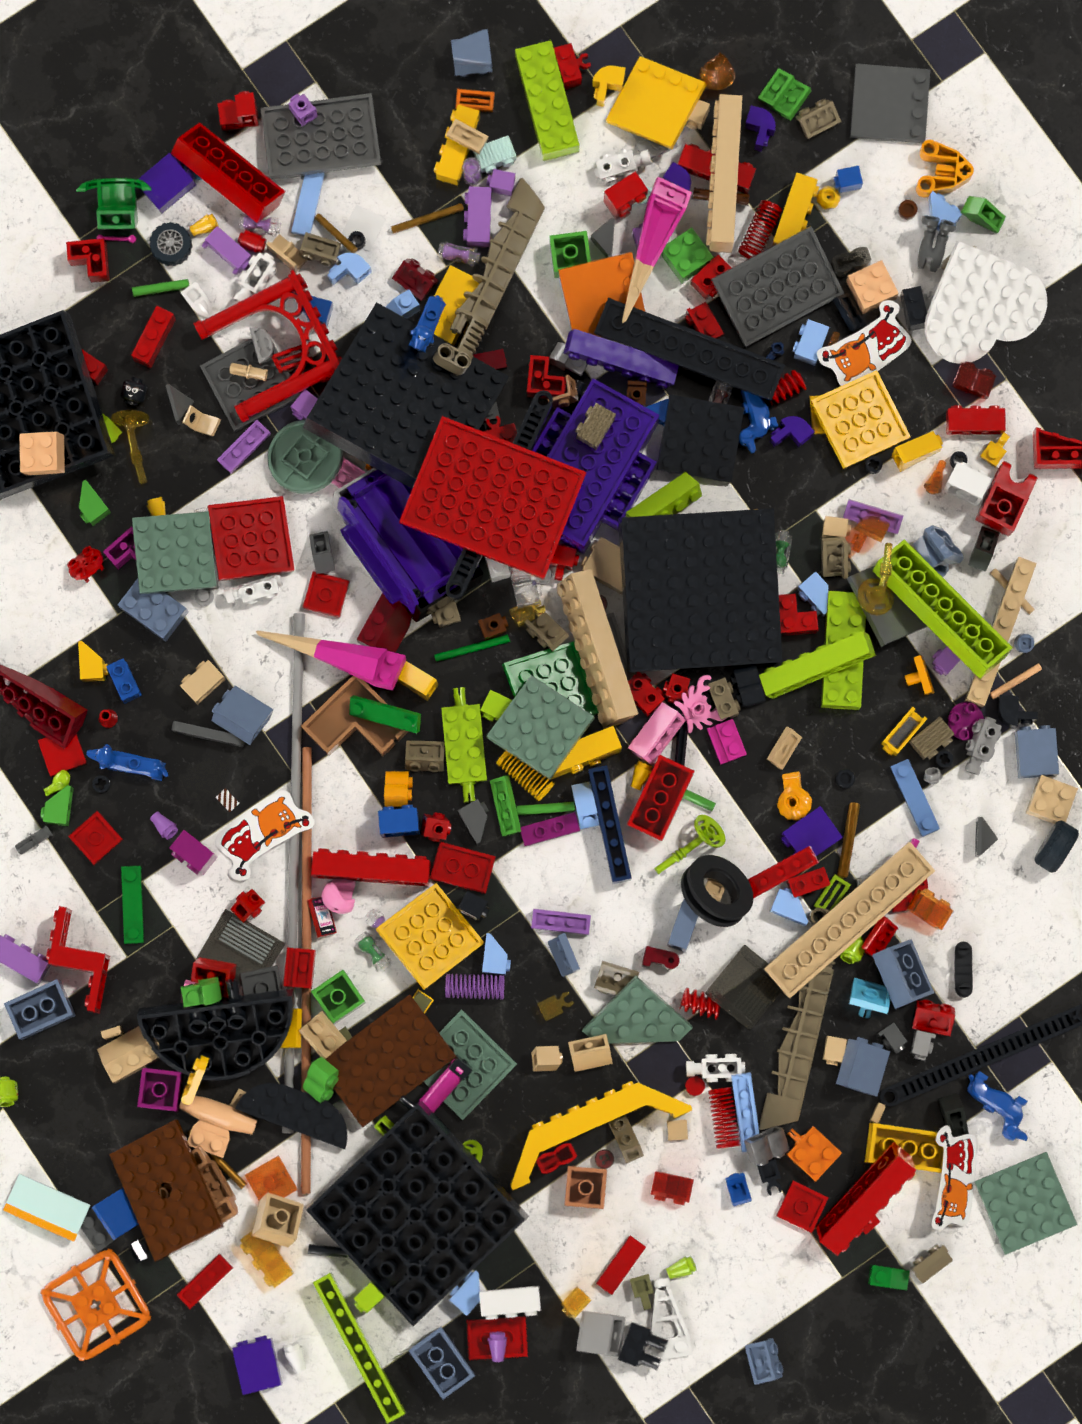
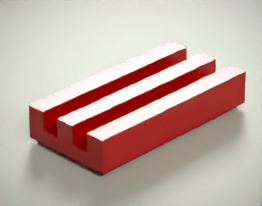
[271,344,313,373]

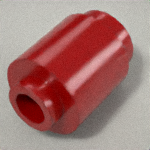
[238,230,267,254]

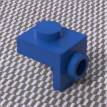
[725,1173,752,1207]

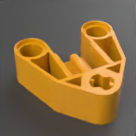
[916,140,974,197]

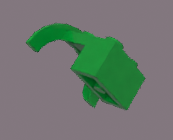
[76,178,151,229]

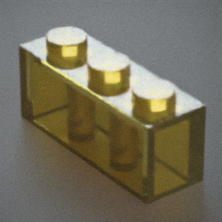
[240,1231,295,1288]

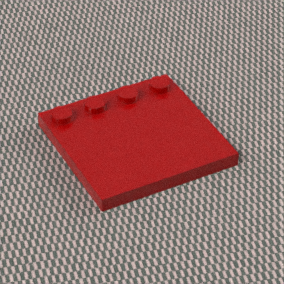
[207,496,295,581]

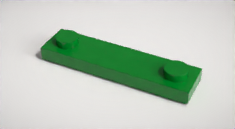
[349,695,421,734]
[121,866,144,944]

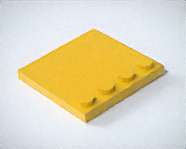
[606,56,706,149]
[810,370,911,469]
[376,883,485,990]

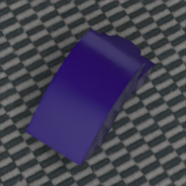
[745,105,776,152]
[663,162,691,191]
[770,416,815,448]

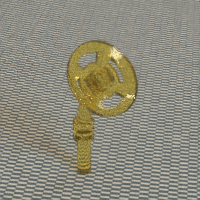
[111,410,149,484]
[858,543,894,615]

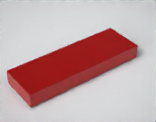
[596,1235,646,1295]
[177,1254,233,1309]

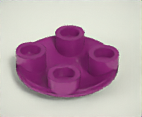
[948,702,984,740]

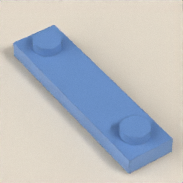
[890,759,940,837]

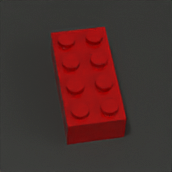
[627,755,695,841]

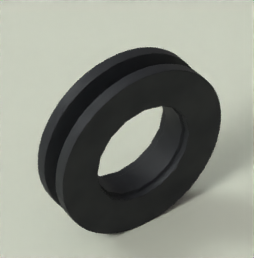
[681,855,753,927]

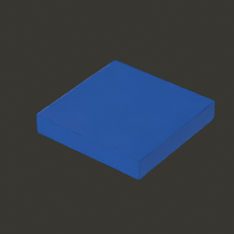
[92,1188,139,1240]

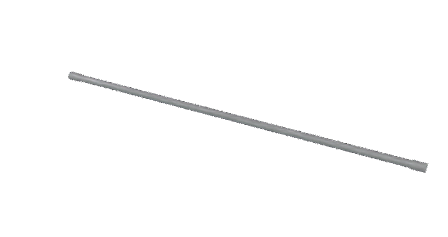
[282,613,305,1133]

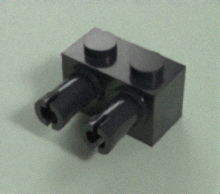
[618,1322,668,1371]

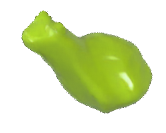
[44,770,70,796]

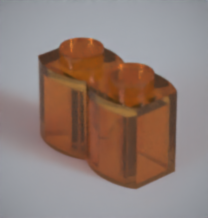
[907,888,954,930]

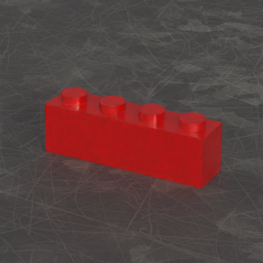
[678,144,756,194]

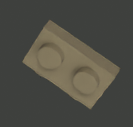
[299,232,341,266]
[822,537,851,579]
[708,678,740,720]
[594,961,639,995]
[910,1244,953,1283]

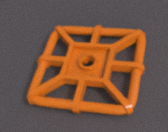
[40,1249,151,1362]

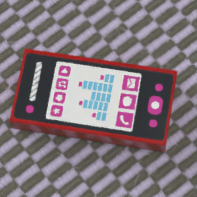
[307,897,337,938]

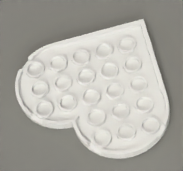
[924,241,1047,364]

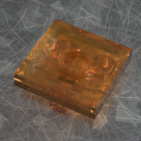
[245,1155,298,1200]

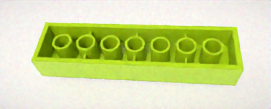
[872,539,1013,679]

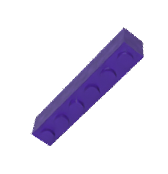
[563,329,679,389]

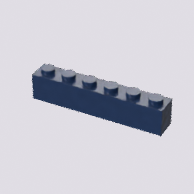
[588,765,632,884]

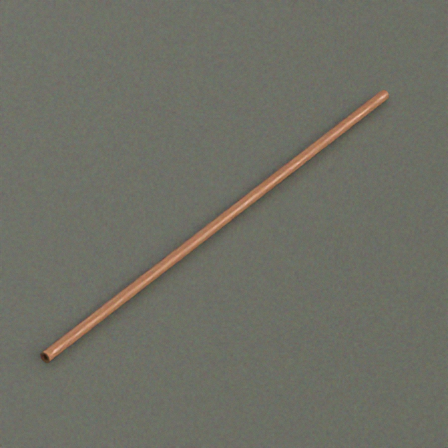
[301,747,312,1194]

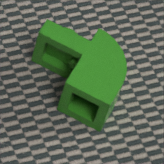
[180,977,222,1007]

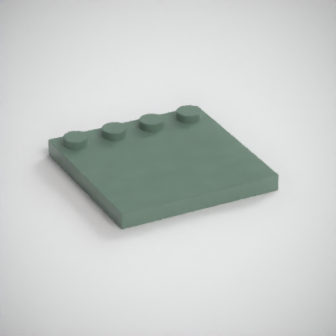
[424,1010,517,1120]

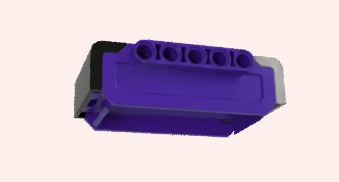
[332,468,484,622]

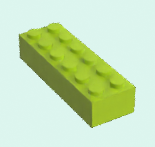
[515,40,580,161]
[821,591,866,710]

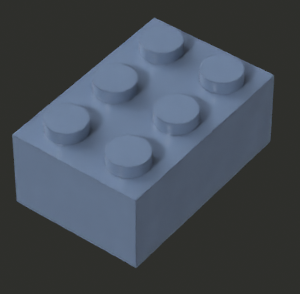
[118,579,189,642]
[873,939,934,1009]
[4,979,76,1040]
[408,1326,475,1399]

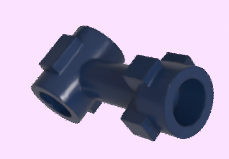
[766,342,784,360]

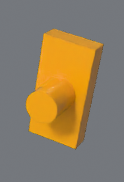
[905,655,935,695]

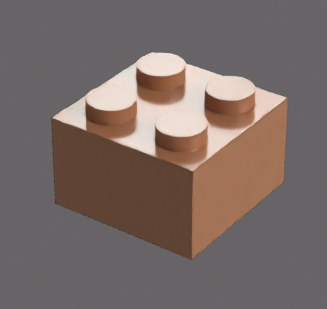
[565,1166,607,1209]

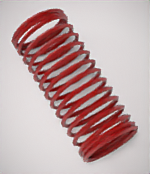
[738,200,782,259]
[708,1087,741,1149]

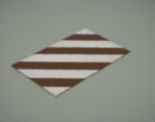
[216,788,240,812]

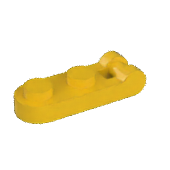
[181,1055,209,1105]

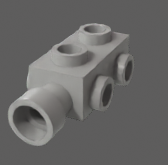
[965,717,1002,775]

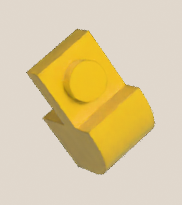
[593,66,625,107]

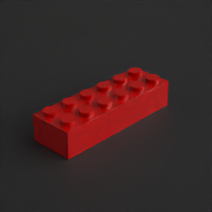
[171,122,286,223]
[311,848,431,887]
[816,1142,916,1256]

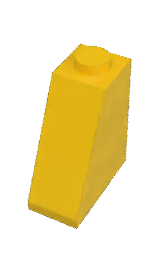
[891,431,943,472]
[397,661,438,701]

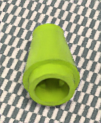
[666,1256,697,1279]

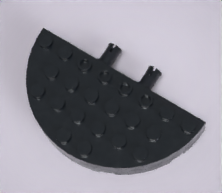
[137,978,295,1080]

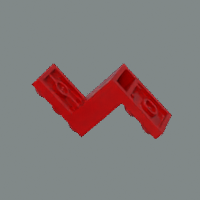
[46,906,110,1014]

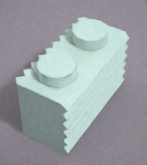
[474,135,517,174]

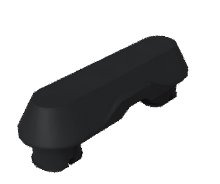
[954,941,973,998]

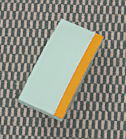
[3,1174,90,1242]

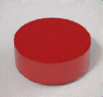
[685,1076,705,1096]

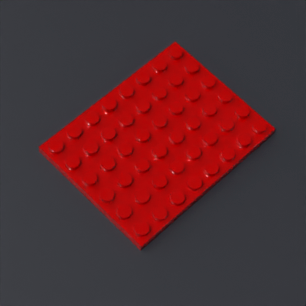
[399,416,586,580]

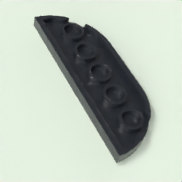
[235,1083,348,1150]

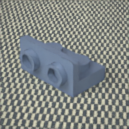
[548,933,580,977]
[745,1338,783,1384]

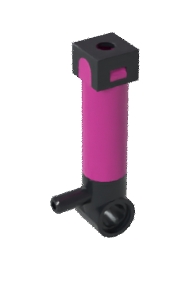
[399,1055,472,1115]

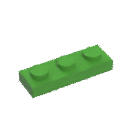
[490,776,521,836]

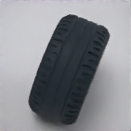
[1034,820,1079,873]

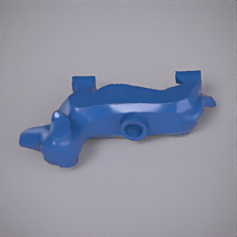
[409,295,446,352]
[739,390,778,454]
[87,744,168,781]
[967,1071,1028,1141]

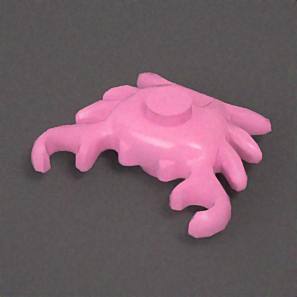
[674,675,725,733]

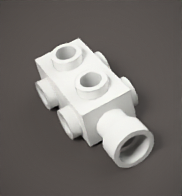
[594,149,652,183]
[233,252,277,303]
[224,574,283,604]
[686,1054,745,1082]

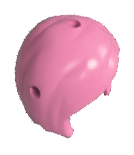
[322,878,356,914]

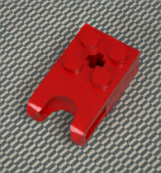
[975,461,1037,537]

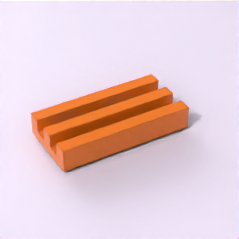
[456,89,495,112]

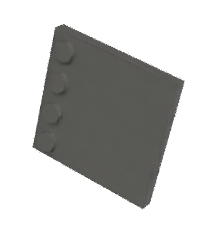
[850,64,930,143]
[200,330,300,432]
[847,566,928,647]

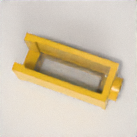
[881,707,927,756]

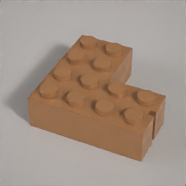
[301,676,409,756]

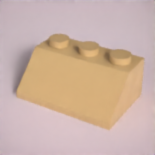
[97,1026,160,1083]

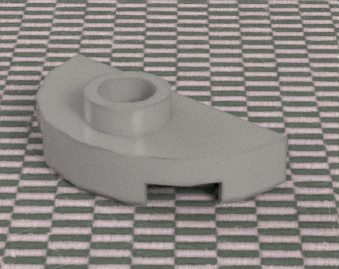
[249,327,274,365]

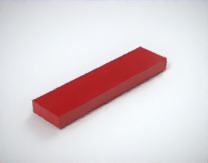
[748,846,819,898]

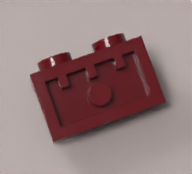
[392,258,439,301]

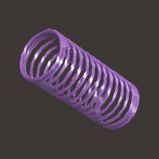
[445,973,504,1000]

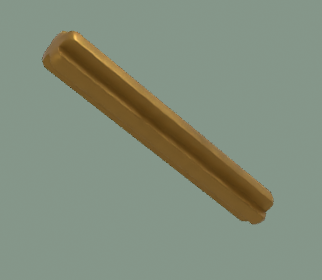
[837,802,860,878]

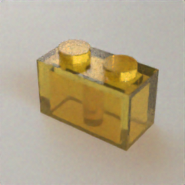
[561,1286,592,1318]

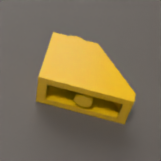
[78,641,109,682]

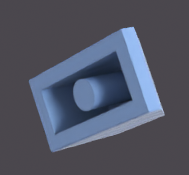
[386,289,420,319]
[770,887,808,926]
[482,933,511,975]

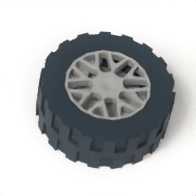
[149,222,192,266]

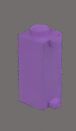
[202,226,251,275]

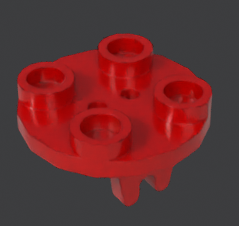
[67,546,105,583]

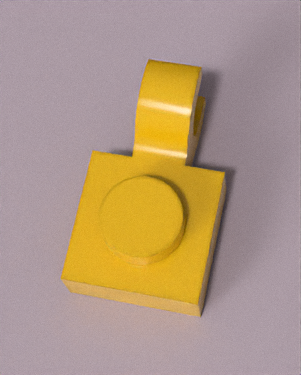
[980,432,1010,468]

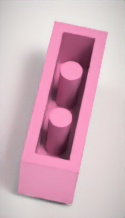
[628,702,686,766]

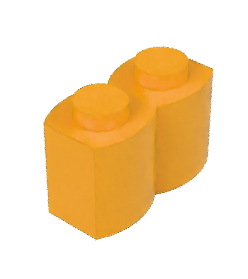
[384,771,413,807]

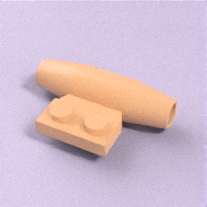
[179,1096,258,1158]

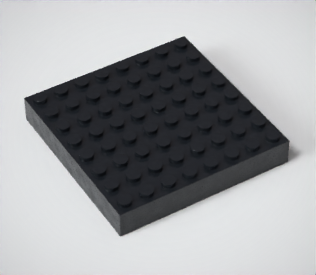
[303,302,509,489]
[0,310,116,500]
[618,508,783,672]
[306,1101,529,1326]

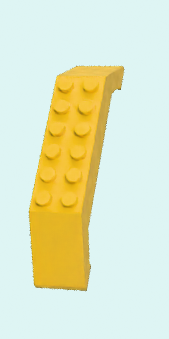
[511,1081,693,1190]

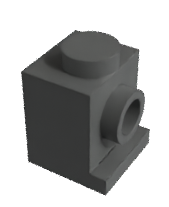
[876,1022,907,1054]

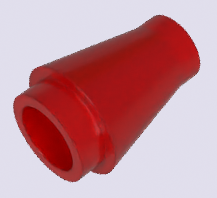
[99,709,118,728]

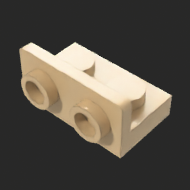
[299,1011,347,1059]

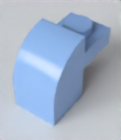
[328,253,372,285]
[571,781,599,829]

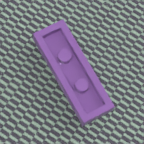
[217,420,271,474]
[843,499,904,534]
[531,909,591,935]

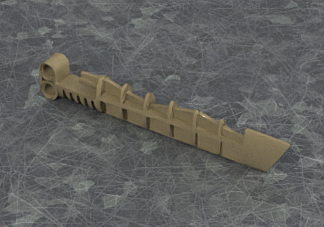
[433,178,545,375]
[759,908,836,1130]

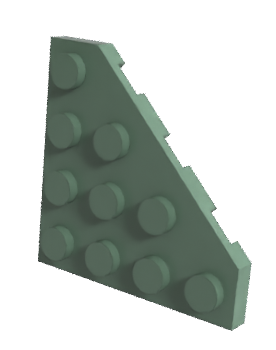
[582,976,693,1044]

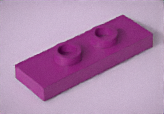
[521,812,580,847]

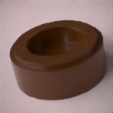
[898,200,918,220]

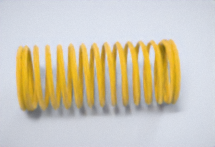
[496,751,554,801]

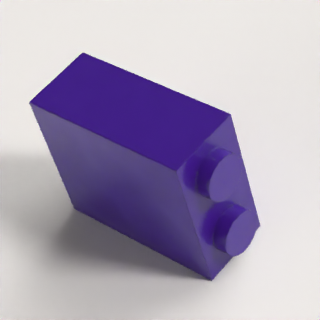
[139,153,196,214]
[781,806,843,857]
[232,1335,283,1395]

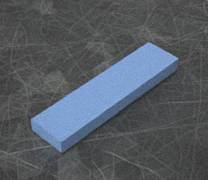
[291,172,325,236]
[731,1072,759,1152]

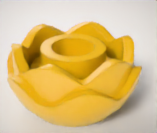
[816,186,840,209]

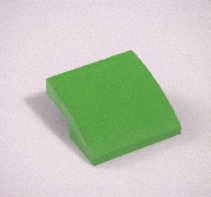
[758,68,811,121]

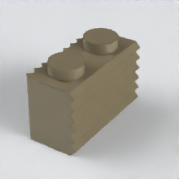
[575,403,616,450]
[909,717,954,760]

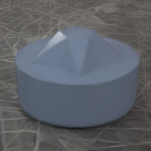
[1014,633,1034,653]

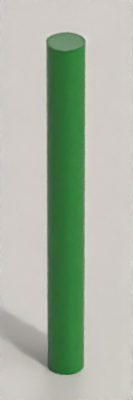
[434,635,510,662]

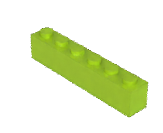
[759,630,876,699]

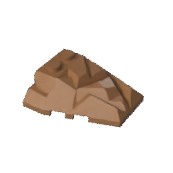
[159,1146,238,1224]

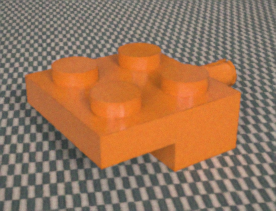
[786,1126,842,1182]

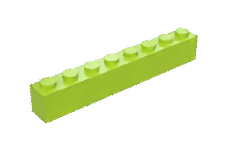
[313,1272,406,1424]

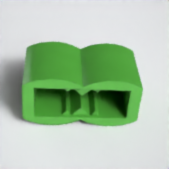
[303,1057,339,1103]

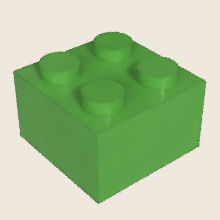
[661,227,714,284]
[549,231,591,278]
[311,970,366,1025]

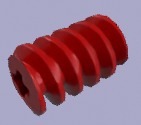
[768,370,807,406]
[680,988,722,1020]

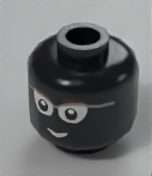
[120,377,147,406]

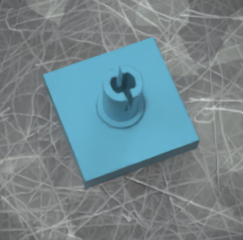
[849,978,890,1018]

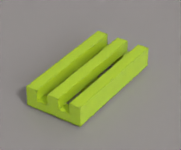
[813,874,851,910]

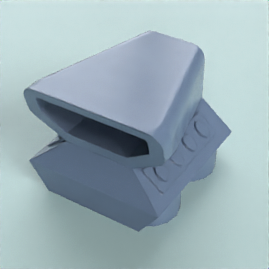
[451,29,492,77]
[913,525,964,577]

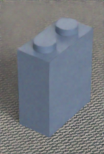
[211,685,274,745]
[1015,725,1059,778]
[667,899,698,952]
[836,1037,890,1096]

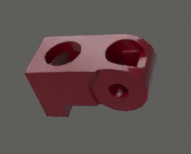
[641,946,680,970]

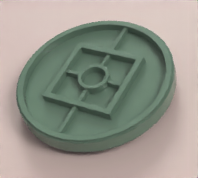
[268,419,343,494]

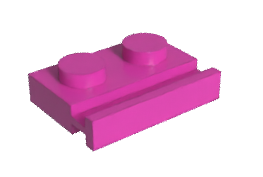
[707,719,747,765]

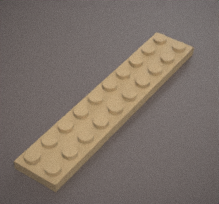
[764,842,935,998]

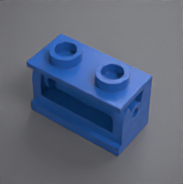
[106,658,142,704]

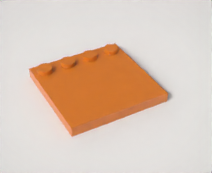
[558,252,645,338]

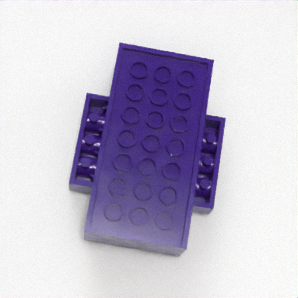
[532,379,660,555]

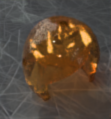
[700,52,736,91]

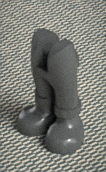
[917,215,956,273]

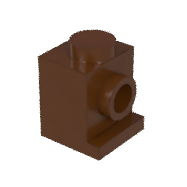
[627,381,647,407]
[478,613,509,641]

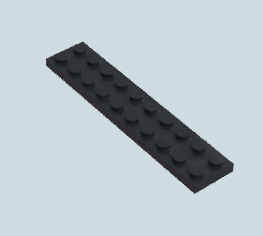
[594,298,785,401]

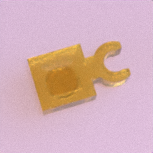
[509,598,546,627]
[538,992,574,1021]

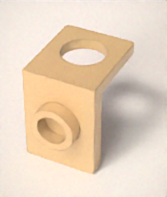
[183,406,221,436]

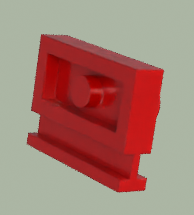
[283,947,316,989]

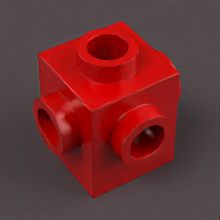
[663,673,691,704]
[420,812,451,842]
[230,889,265,923]

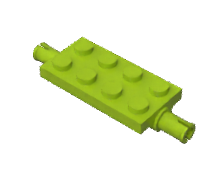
[441,687,487,803]

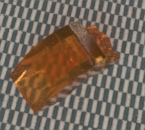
[851,516,890,553]

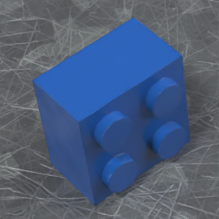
[378,805,420,838]

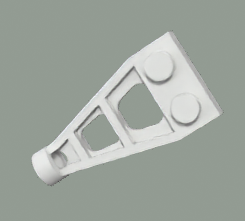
[651,1278,692,1360]

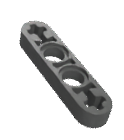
[171,721,245,747]

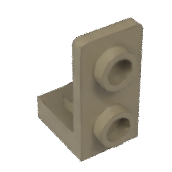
[608,1115,644,1164]

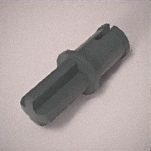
[15,825,53,854]

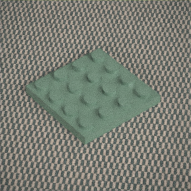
[132,511,217,594]
[487,675,595,780]
[974,1152,1078,1255]

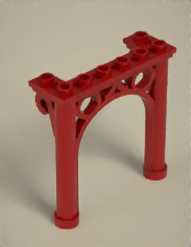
[194,270,342,423]

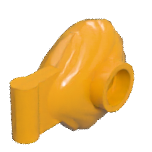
[777,771,812,821]

